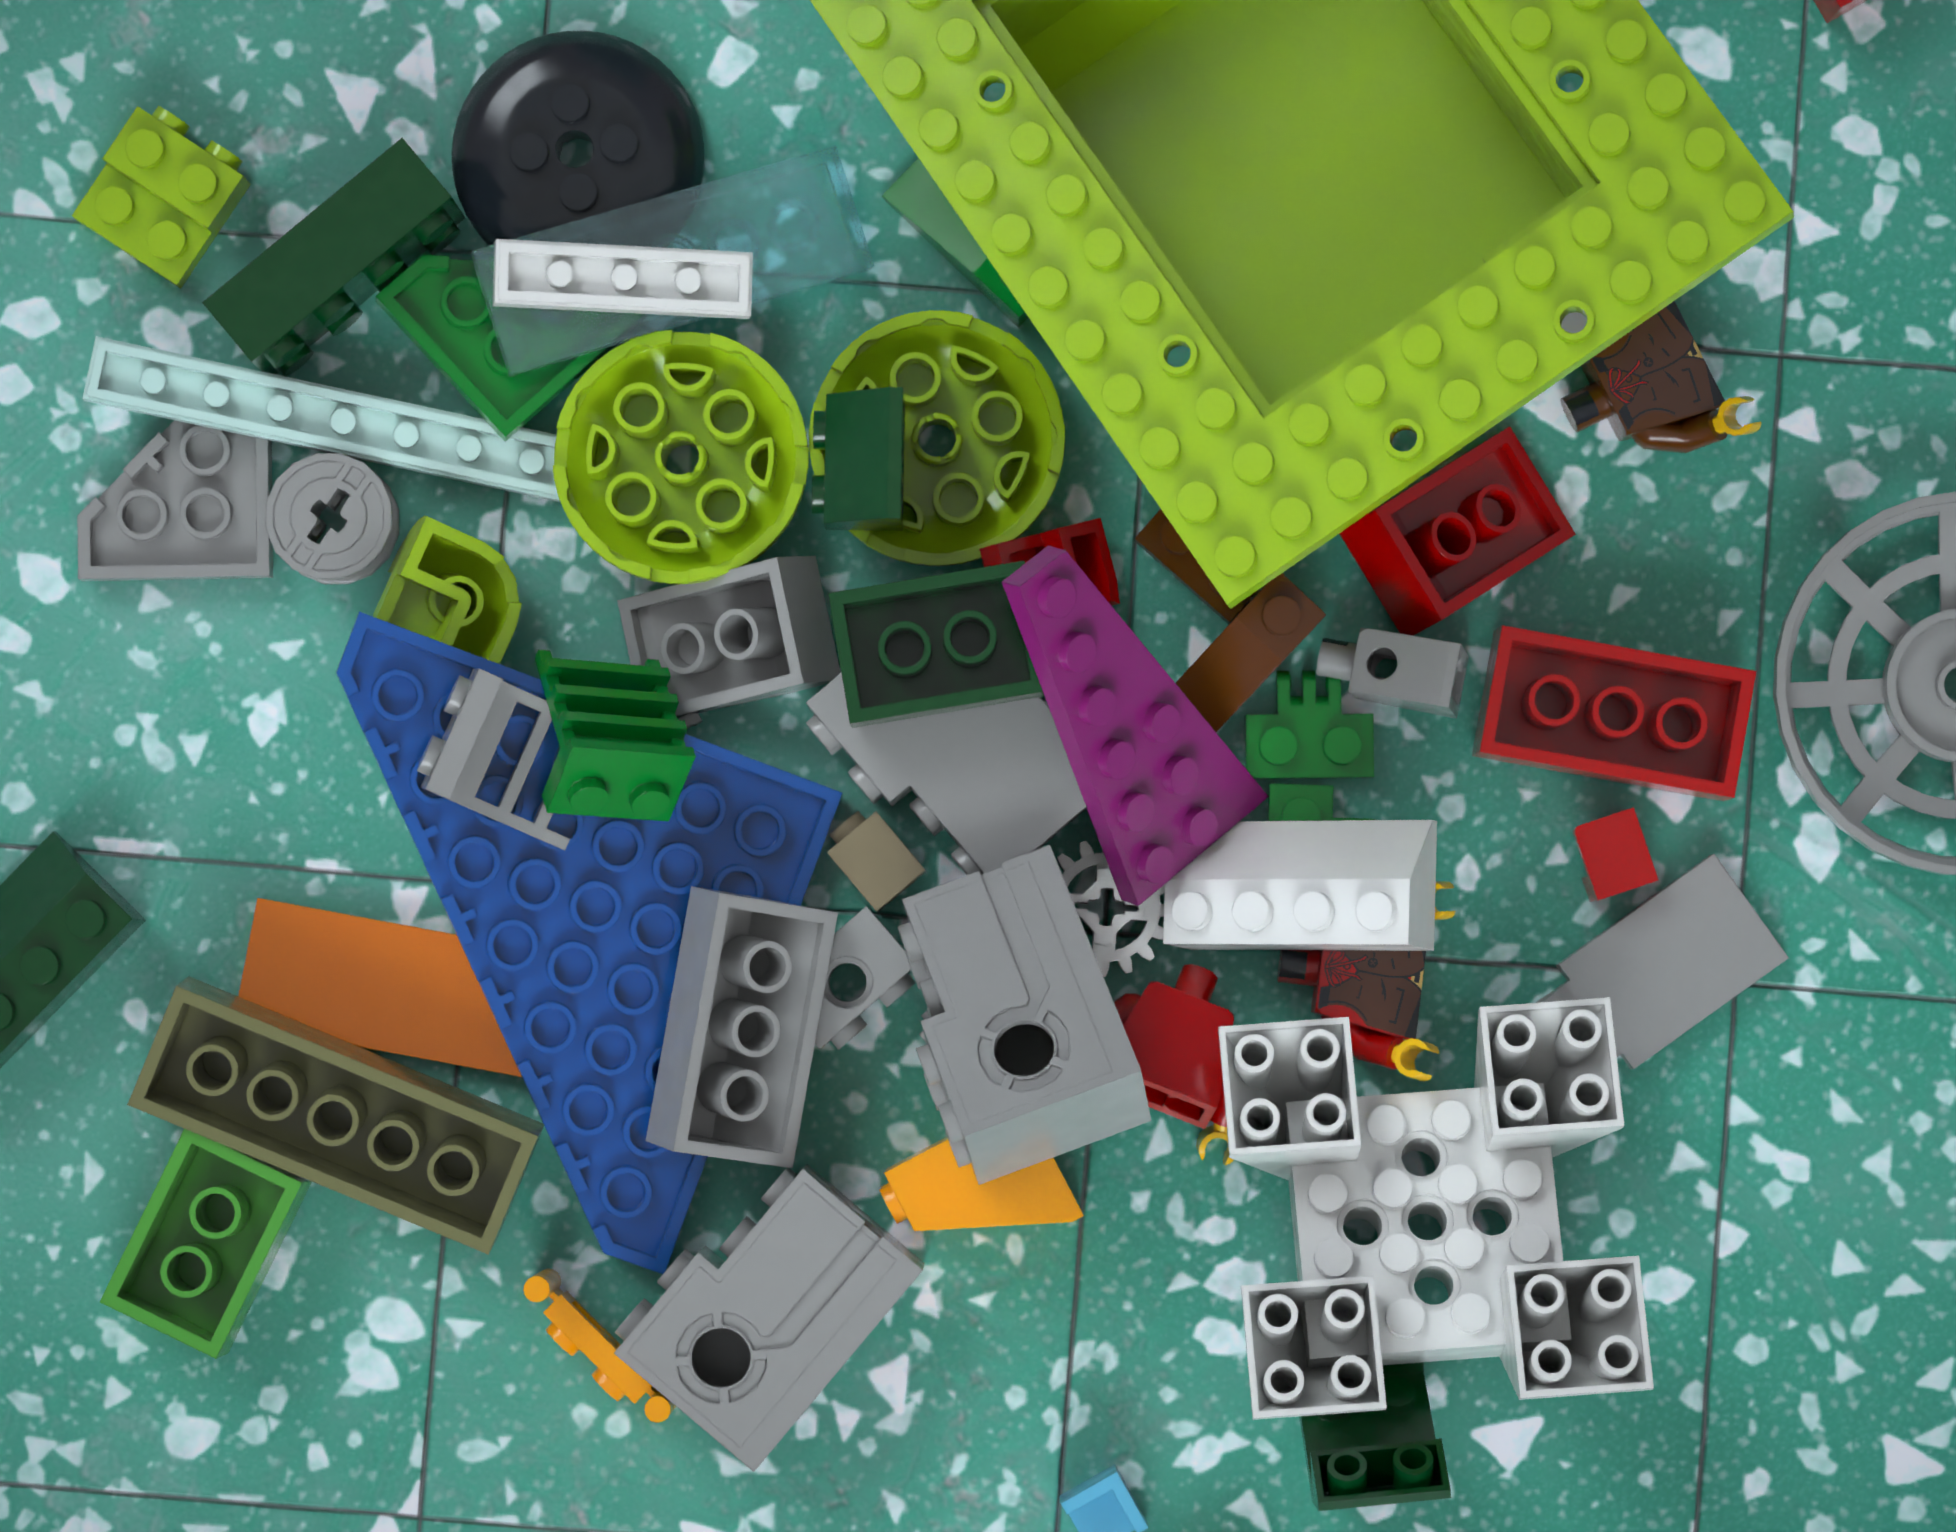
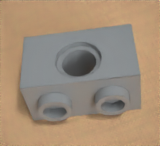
[815,906,916,1050]

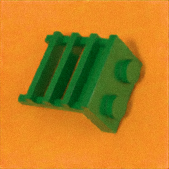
[535,649,696,821]

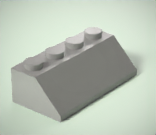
[646,886,838,1168]

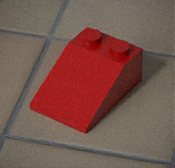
[1339,426,1576,636]

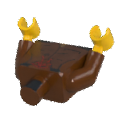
[1560,301,1761,453]

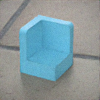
[1059,1464,1149,1532]

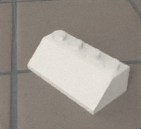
[1163,820,1437,951]

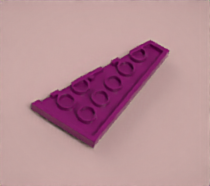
[1002,546,1269,906]

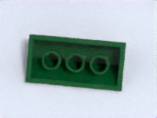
[0,831,146,1068]

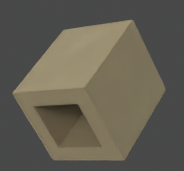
[827,811,926,913]

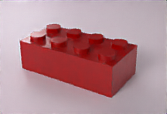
[1472,625,1757,801]

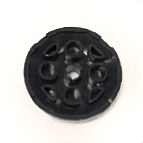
[452,30,705,250]

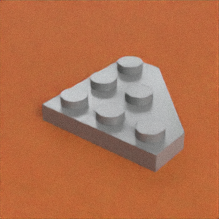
[77,420,273,581]

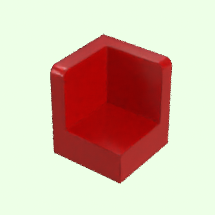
[1573,807,1658,902]

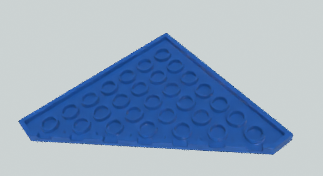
[336,612,842,1274]

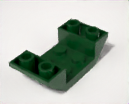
[1299,1362,1451,1511]

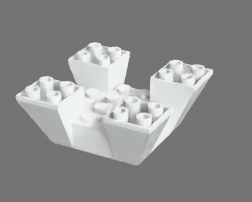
[1218,997,1654,1420]

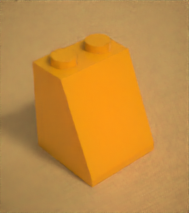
[879,1137,1084,1231]

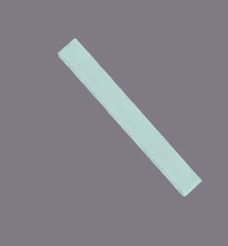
[82,336,560,502]

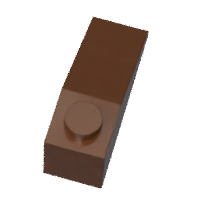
[1176,573,1326,732]

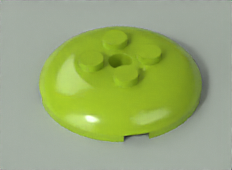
[809,310,1065,566]
[553,330,809,584]

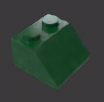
[812,387,905,531]

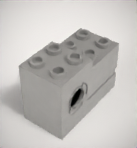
[806,673,1087,875]
[898,845,1151,1185]
[614,1164,924,1472]

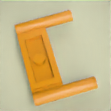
[523,1269,676,1423]

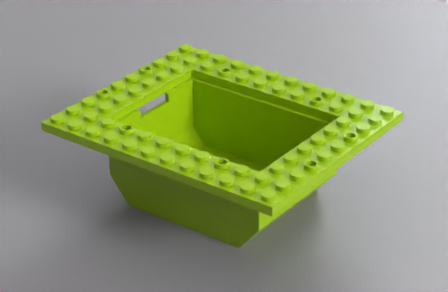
[810,0,1794,609]

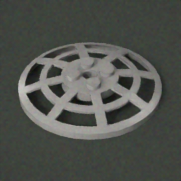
[1773,492,1956,875]

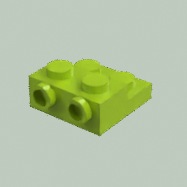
[72,105,251,289]

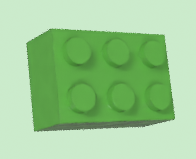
[100,1129,312,1359]

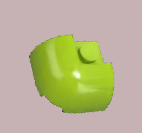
[373,516,522,664]

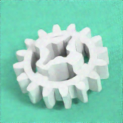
[1057,841,1165,977]

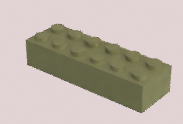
[127,976,544,1255]

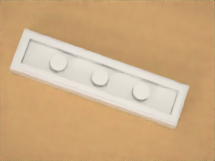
[493,239,753,319]

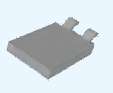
[1536,854,1789,1069]

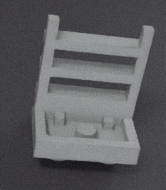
[417,668,570,851]

